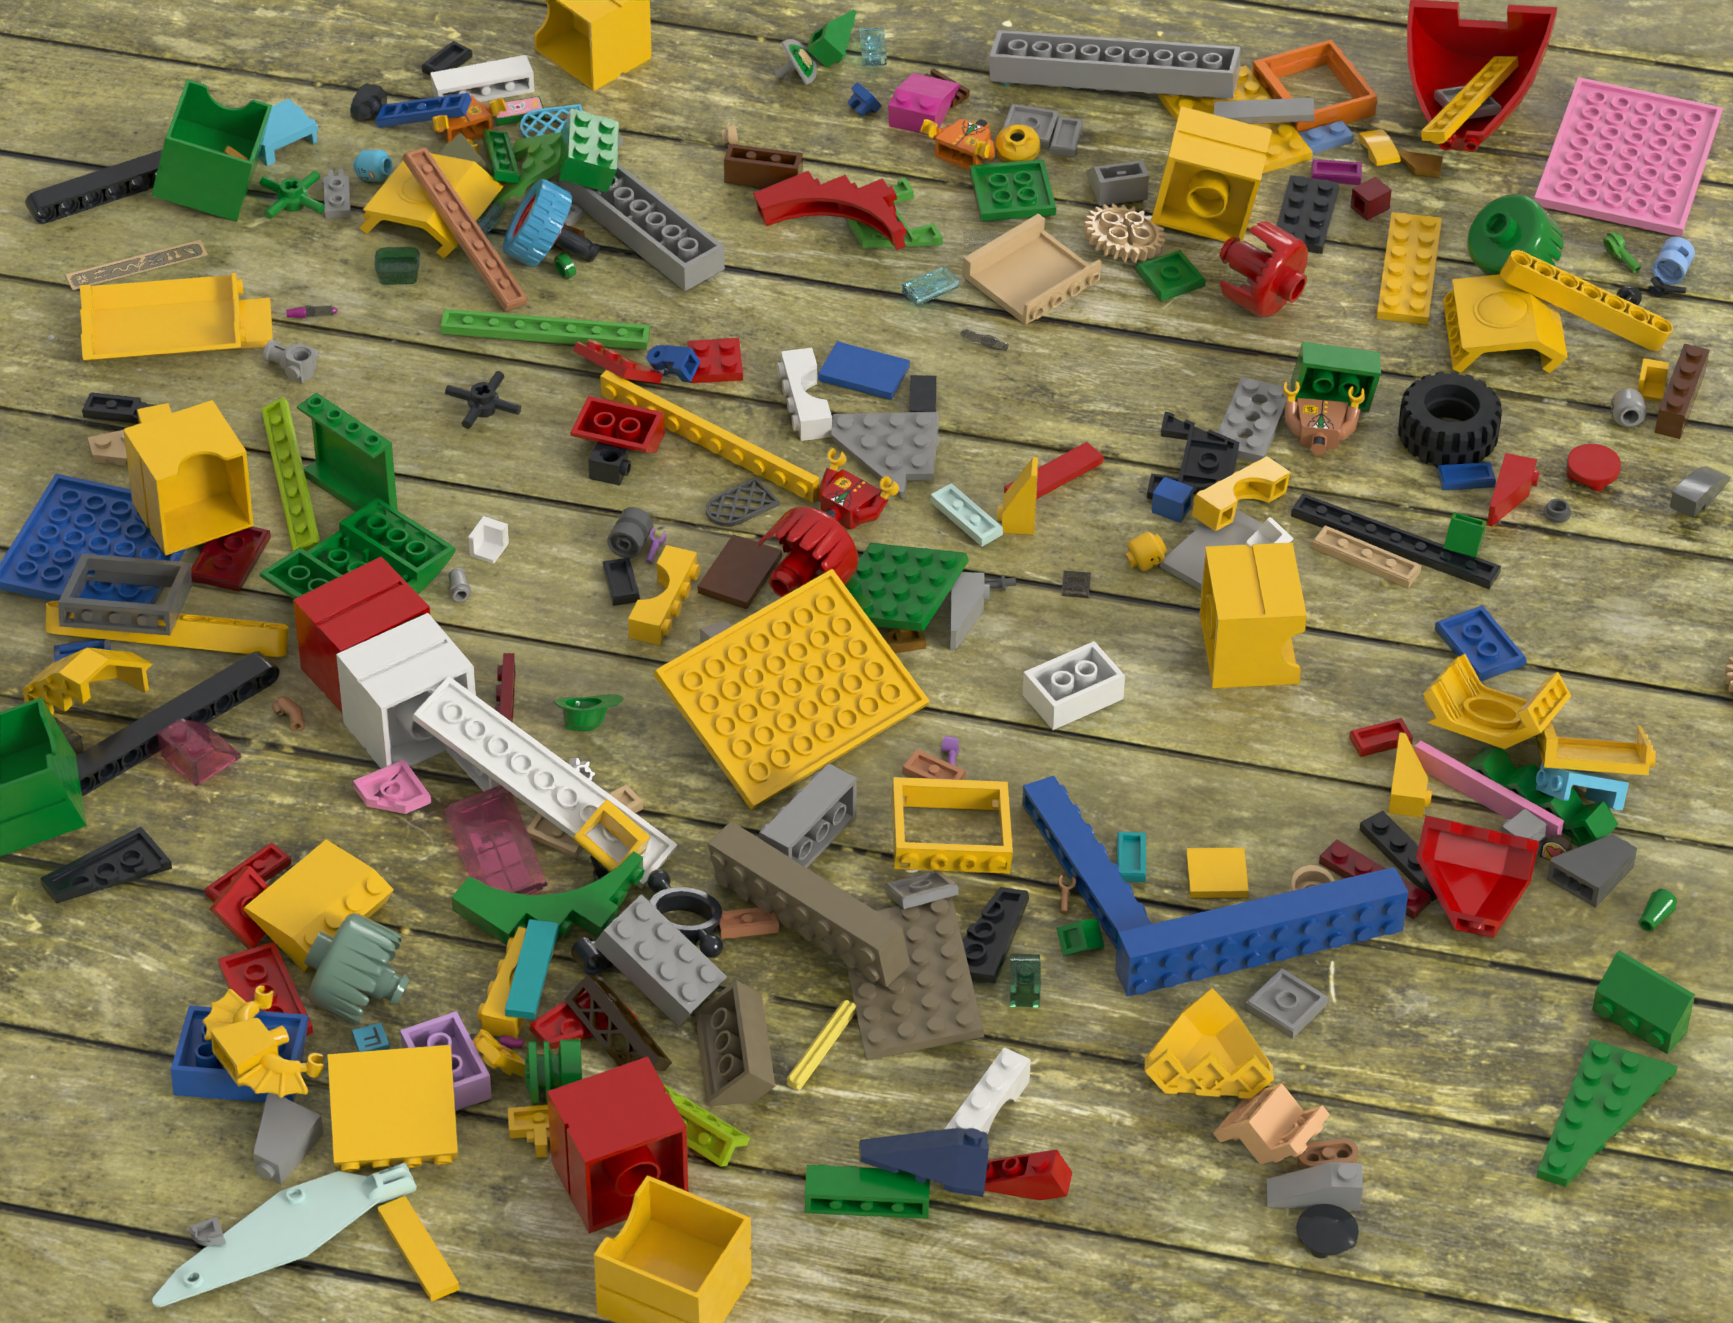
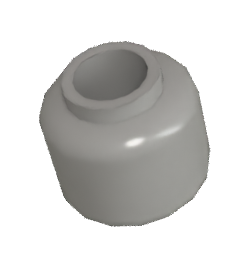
[1610,388,1647,428]

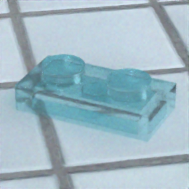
[859,27,887,67]
[476,202,504,238]
[902,266,959,306]

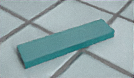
[505,919,559,1020]

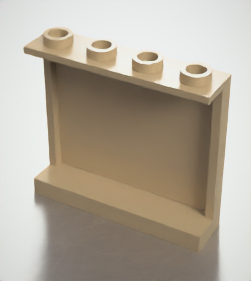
[962,214,1102,325]

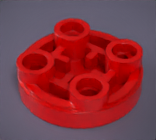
[1566,444,1621,491]

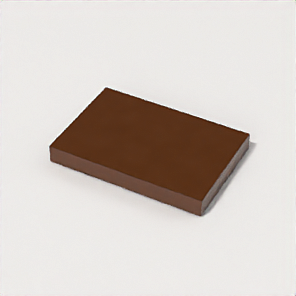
[697,534,782,609]

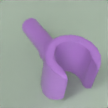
[646,528,667,563]
[941,736,959,766]

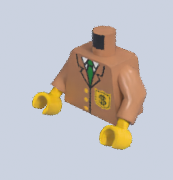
[1282,381,1365,455]

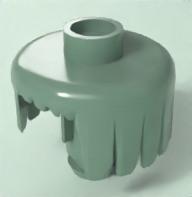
[304,913,410,1025]

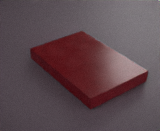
[191,526,271,592]

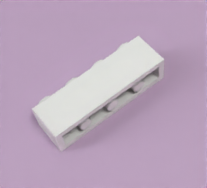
[431,55,534,102]

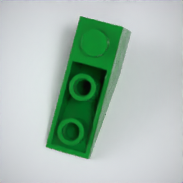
[807,10,857,68]

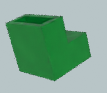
[1443,512,1487,558]

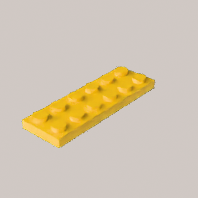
[1376,212,1442,325]

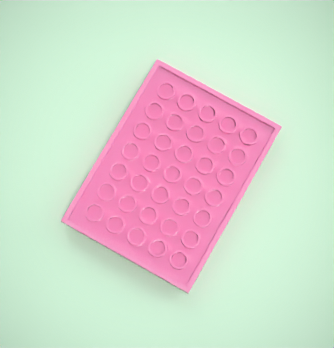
[1534,77,1723,237]

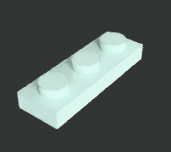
[930,483,1003,546]

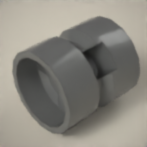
[607,507,654,558]

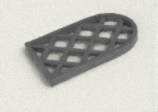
[706,477,780,527]

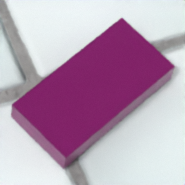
[1311,159,1362,185]

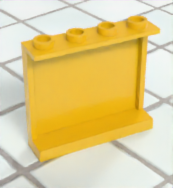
[1537,722,1656,776]
[328,1045,459,1173]

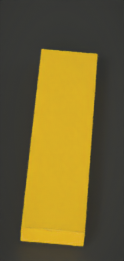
[377,1196,460,1302]

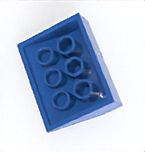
[171,1006,308,1102]

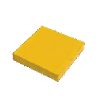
[1186,848,1249,898]

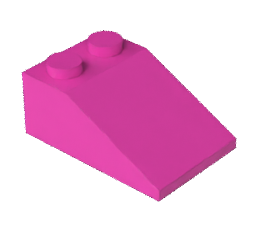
[888,73,959,135]

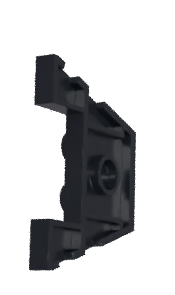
[1147,412,1240,499]

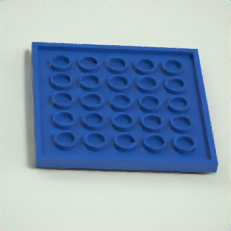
[0,474,186,604]

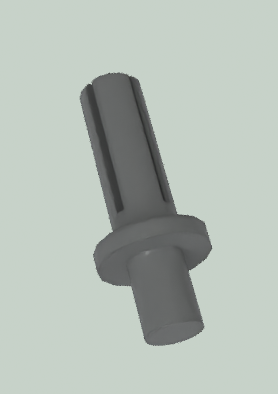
[984,575,1016,591]

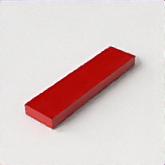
[1004,442,1104,499]

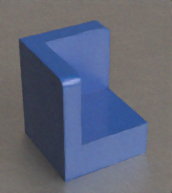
[1152,477,1194,523]

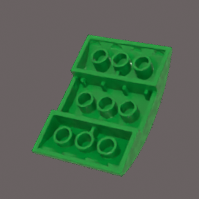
[260,498,456,599]

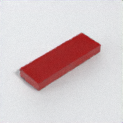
[205,842,291,902]

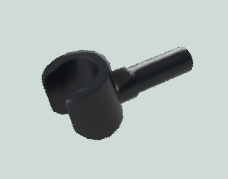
[1648,277,1686,297]
[590,855,610,882]

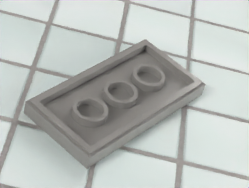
[1160,509,1263,591]

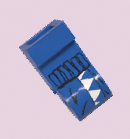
[646,345,701,383]

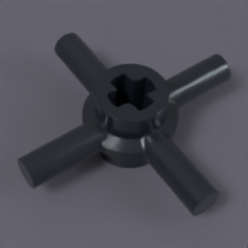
[445,371,521,429]

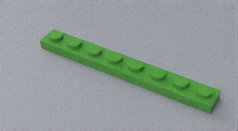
[440,309,650,350]

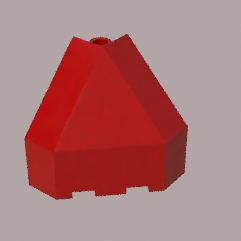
[1416,815,1539,938]

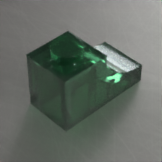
[1010,954,1041,1007]

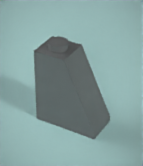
[1547,834,1637,908]

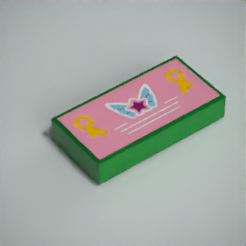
[494,96,545,126]

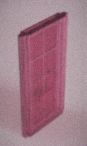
[444,785,548,895]

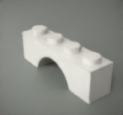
[777,348,832,441]
[945,1047,1031,1135]

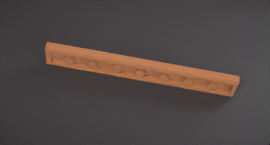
[402,147,528,311]

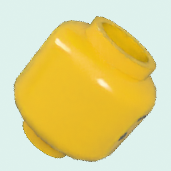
[1125,531,1167,572]

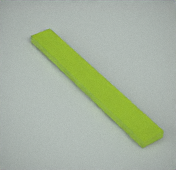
[261,397,320,551]

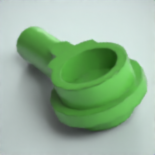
[1603,231,1641,273]

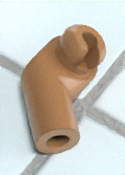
[272,697,304,731]

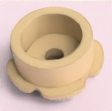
[722,124,739,145]

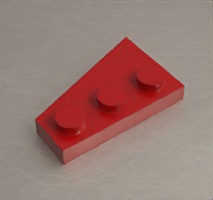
[573,340,663,384]
[529,990,637,1049]

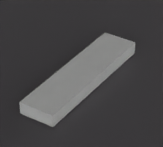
[1214,98,1314,124]

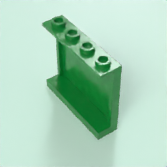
[297,392,398,512]

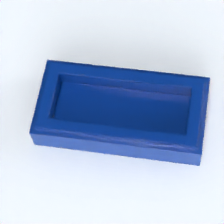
[1437,462,1496,491]

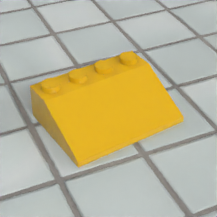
[243,839,394,972]

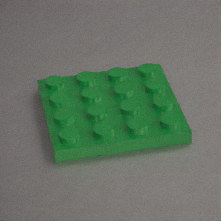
[845,543,969,632]

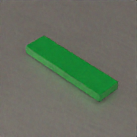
[482,129,520,183]

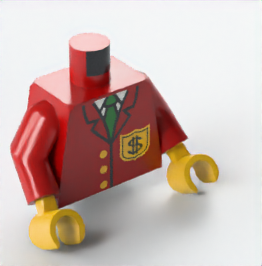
[818,448,899,529]

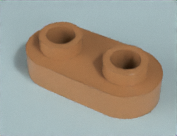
[1297,1138,1359,1170]

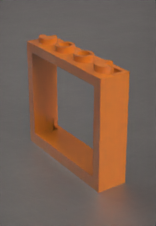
[1252,39,1378,133]

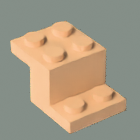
[1213,1083,1330,1165]

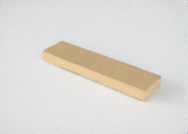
[1312,525,1422,589]

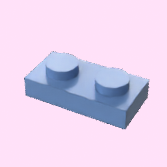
[1299,121,1354,154]

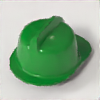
[555,694,624,731]

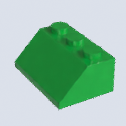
[1592,950,1695,1054]

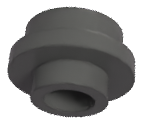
[1544,498,1571,523]

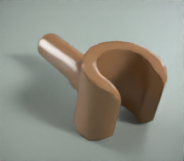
[1057,875,1076,913]

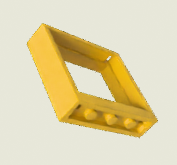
[891,777,1013,874]

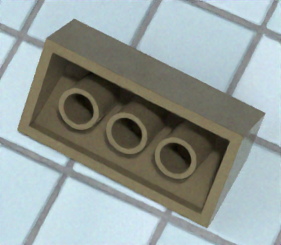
[695,980,775,1106]

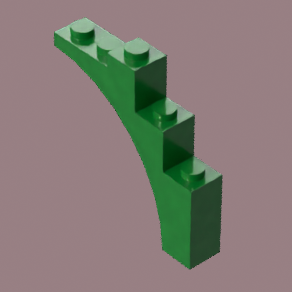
[452,851,645,945]

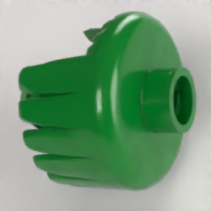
[1467,194,1564,276]

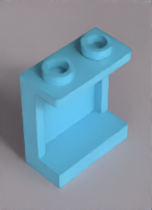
[259,99,318,166]
[1536,763,1629,811]

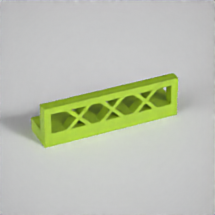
[663,1084,751,1167]

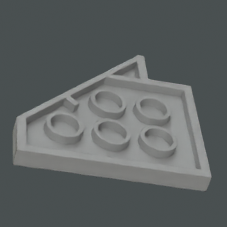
[831,412,940,498]

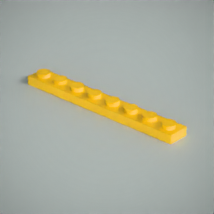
[1421,56,1519,144]

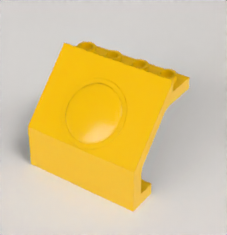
[359,150,503,259]
[1443,274,1568,373]
[1423,654,1571,749]

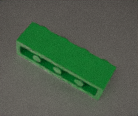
[805,1164,930,1219]

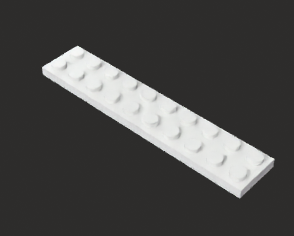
[412,676,678,889]

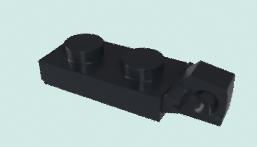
[82,392,156,423]

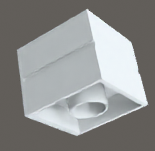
[336,613,476,769]

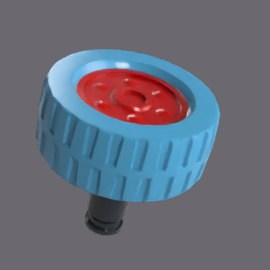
[502,179,600,267]

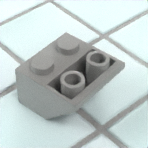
[1086,160,1149,206]

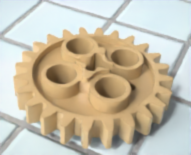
[1083,204,1166,263]

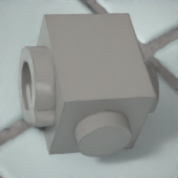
[1500,809,1547,855]

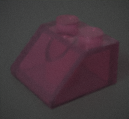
[158,718,241,786]

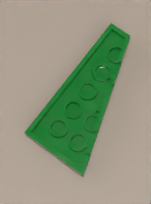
[1536,1039,1678,1187]

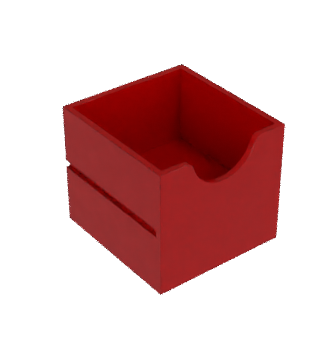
[293,556,430,714]
[547,1056,689,1234]

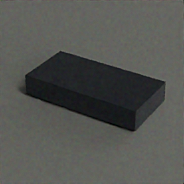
[422,41,472,76]
[910,375,936,412]
[603,557,640,606]

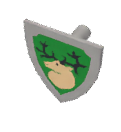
[775,39,817,85]

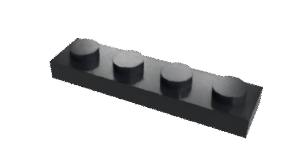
[1359,811,1438,902]

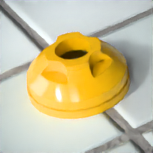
[995,124,1040,162]

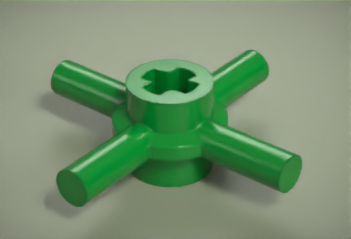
[260,171,325,219]

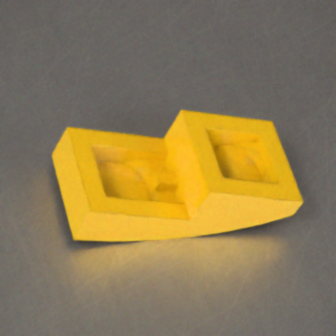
[1359,129,1400,166]

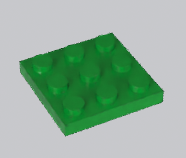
[970,159,1056,222]

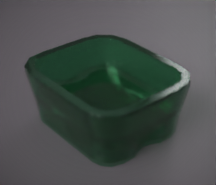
[375,247,420,285]

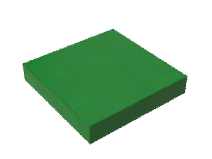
[1136,250,1206,301]

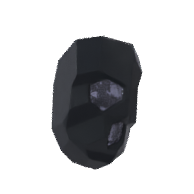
[350,83,387,122]

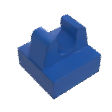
[848,82,882,116]

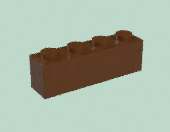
[1655,343,1710,439]

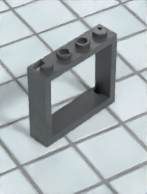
[58,554,192,636]

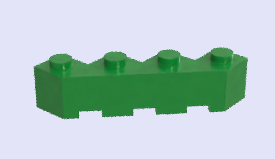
[1466,746,1618,847]

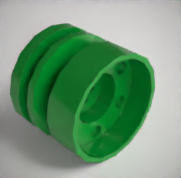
[525,1038,582,1105]

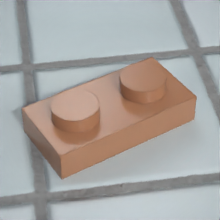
[902,749,966,780]
[717,908,779,939]

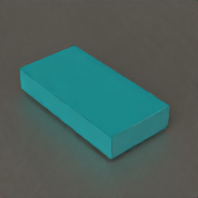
[1117,832,1146,883]

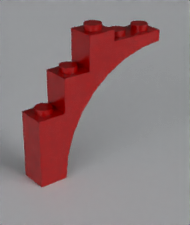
[753,170,907,250]

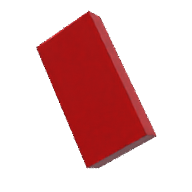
[1349,718,1413,757]

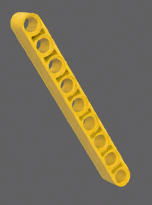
[45,601,289,657]

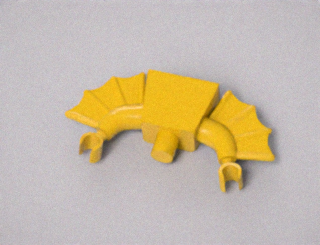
[203,986,324,1098]

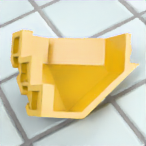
[22,648,153,715]
[1145,987,1274,1099]

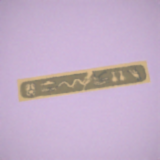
[65,239,208,290]

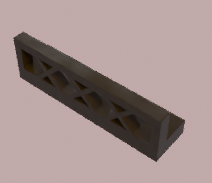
[564,974,672,1071]

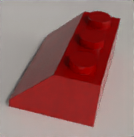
[570,396,665,453]

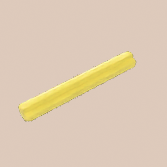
[787,1000,856,1090]

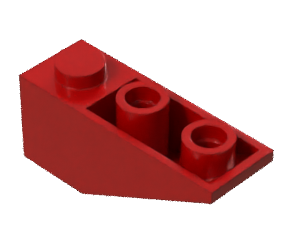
[984,1149,1073,1201]

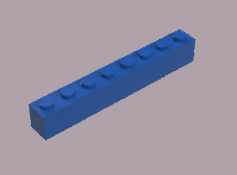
[1022,775,1154,950]

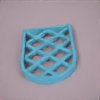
[520,104,582,138]

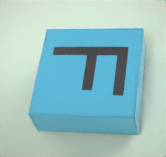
[352,1023,390,1052]

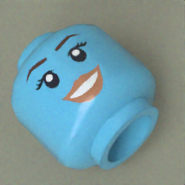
[353,150,393,182]

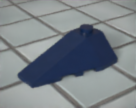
[859,1128,989,1197]

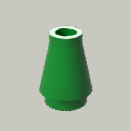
[1638,888,1677,932]

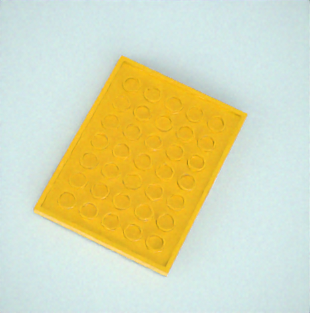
[653,569,930,810]

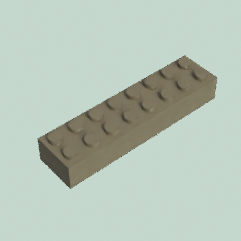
[708,821,910,988]

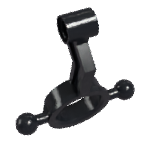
[571,869,723,976]

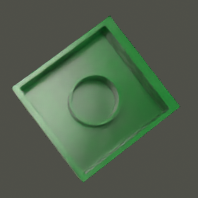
[152,79,272,222]
[0,697,87,856]

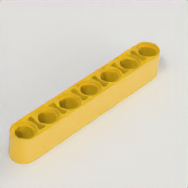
[1500,250,1673,351]

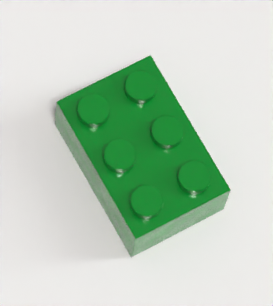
[559,108,619,192]
[1291,341,1381,412]

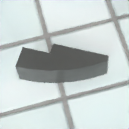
[1670,466,1730,518]

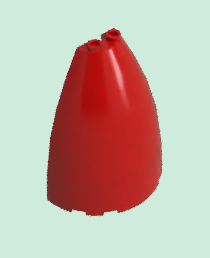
[1407,0,1557,152]

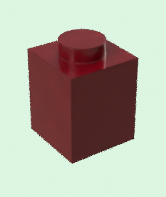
[1350,177,1392,221]

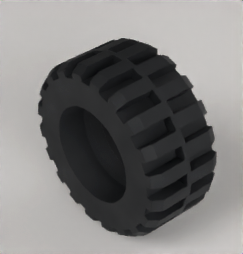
[1398,371,1502,467]

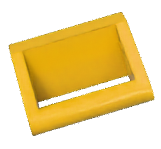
[573,799,650,872]

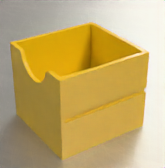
[534,0,652,91]
[1151,106,1272,242]
[123,400,254,556]
[1200,542,1307,688]
[594,1175,752,1323]

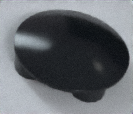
[1296,1204,1359,1259]

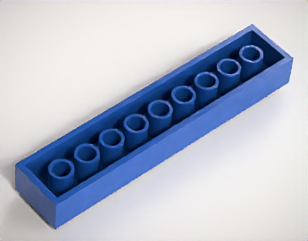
[1115,867,1408,997]

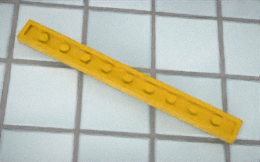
[600,370,819,503]

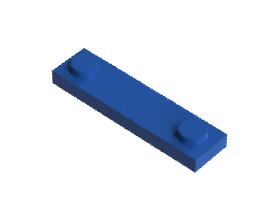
[375,93,472,128]

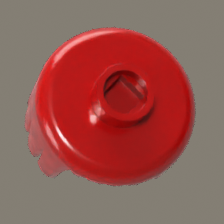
[1219,221,1308,318]
[758,507,858,597]

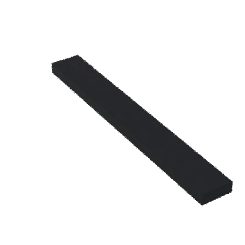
[1291,493,1501,590]

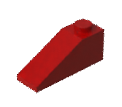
[1487,453,1540,526]

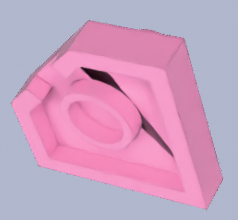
[353,760,431,814]

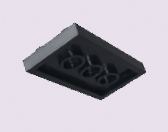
[1277,175,1340,254]

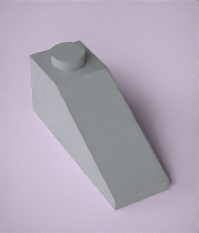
[950,572,990,650]
[1266,1162,1363,1211]

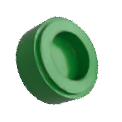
[554,253,576,279]

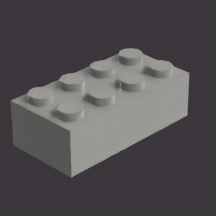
[759,763,857,868]
[593,894,727,1027]

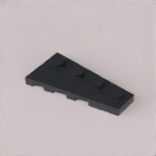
[40,827,172,903]
[962,887,1029,984]

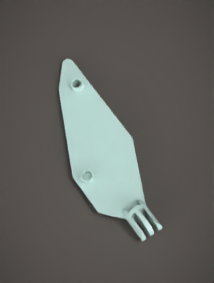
[152,1163,417,1307]

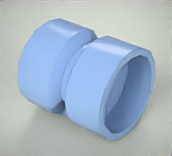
[1652,237,1695,285]

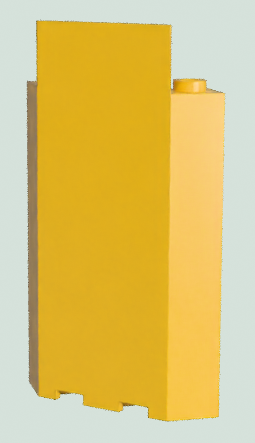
[80,273,273,362]

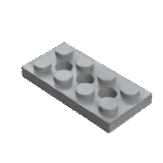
[1217,377,1291,462]

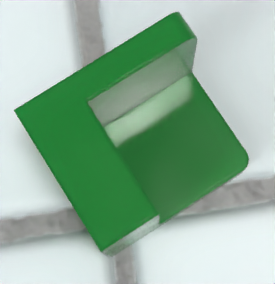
[1056,919,1104,956]

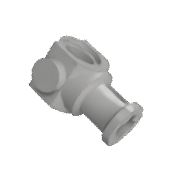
[263,340,319,383]

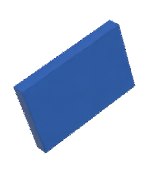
[818,341,910,400]
[1435,605,1527,681]

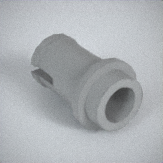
[448,568,471,602]

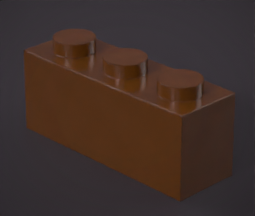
[724,144,803,188]

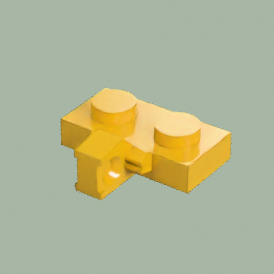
[472,1029,525,1077]
[507,1105,550,1158]

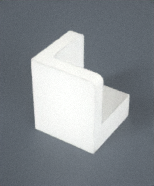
[468,516,509,564]
[1245,517,1294,546]

